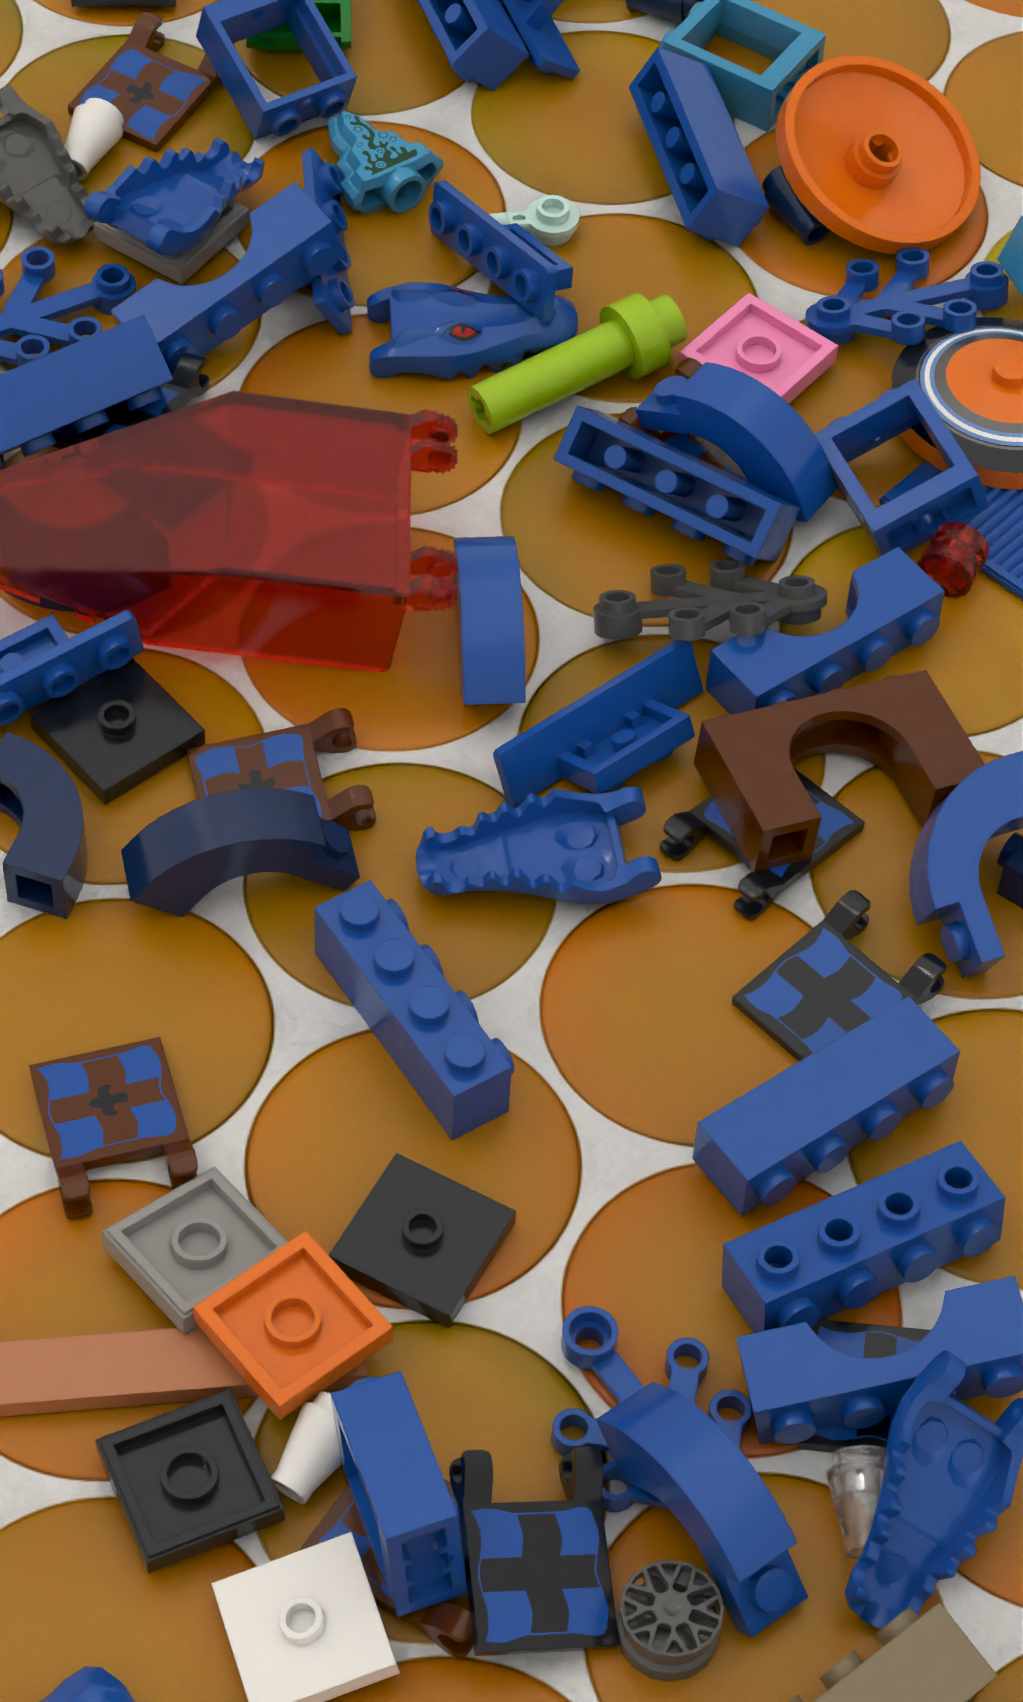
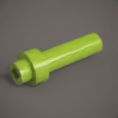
[467,293,687,434]

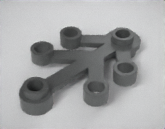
[593,559,827,641]

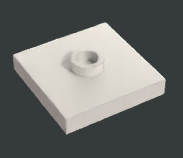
[211,1532,400,1702]

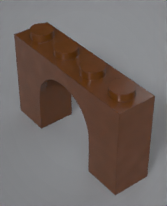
[694,670,985,872]

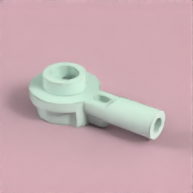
[489,195,579,246]

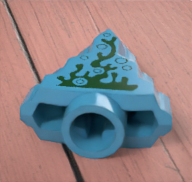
[328,111,444,215]

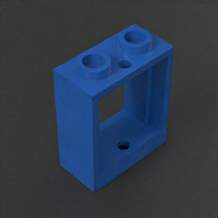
[196,0,357,140]
[815,379,989,556]
[330,1371,468,1617]

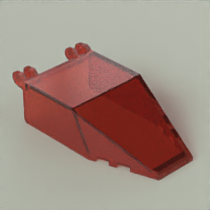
[0,391,458,672]

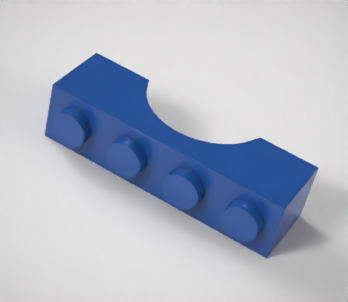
[110,182,345,376]
[705,547,945,714]
[736,1276,1023,1444]

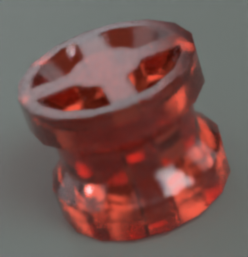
[917,522,990,598]

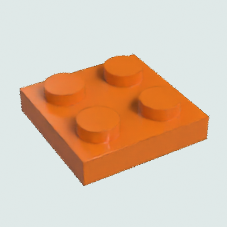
[193,1231,393,1420]

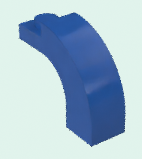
[635,362,838,522]
[450,536,526,705]
[909,751,1023,978]
[596,1382,808,1638]

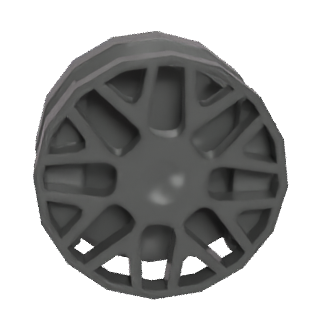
[617,1560,724,1682]

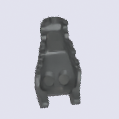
[0,84,96,246]

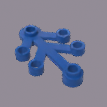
[0,246,136,367]
[805,247,1009,345]
[551,1306,752,1512]

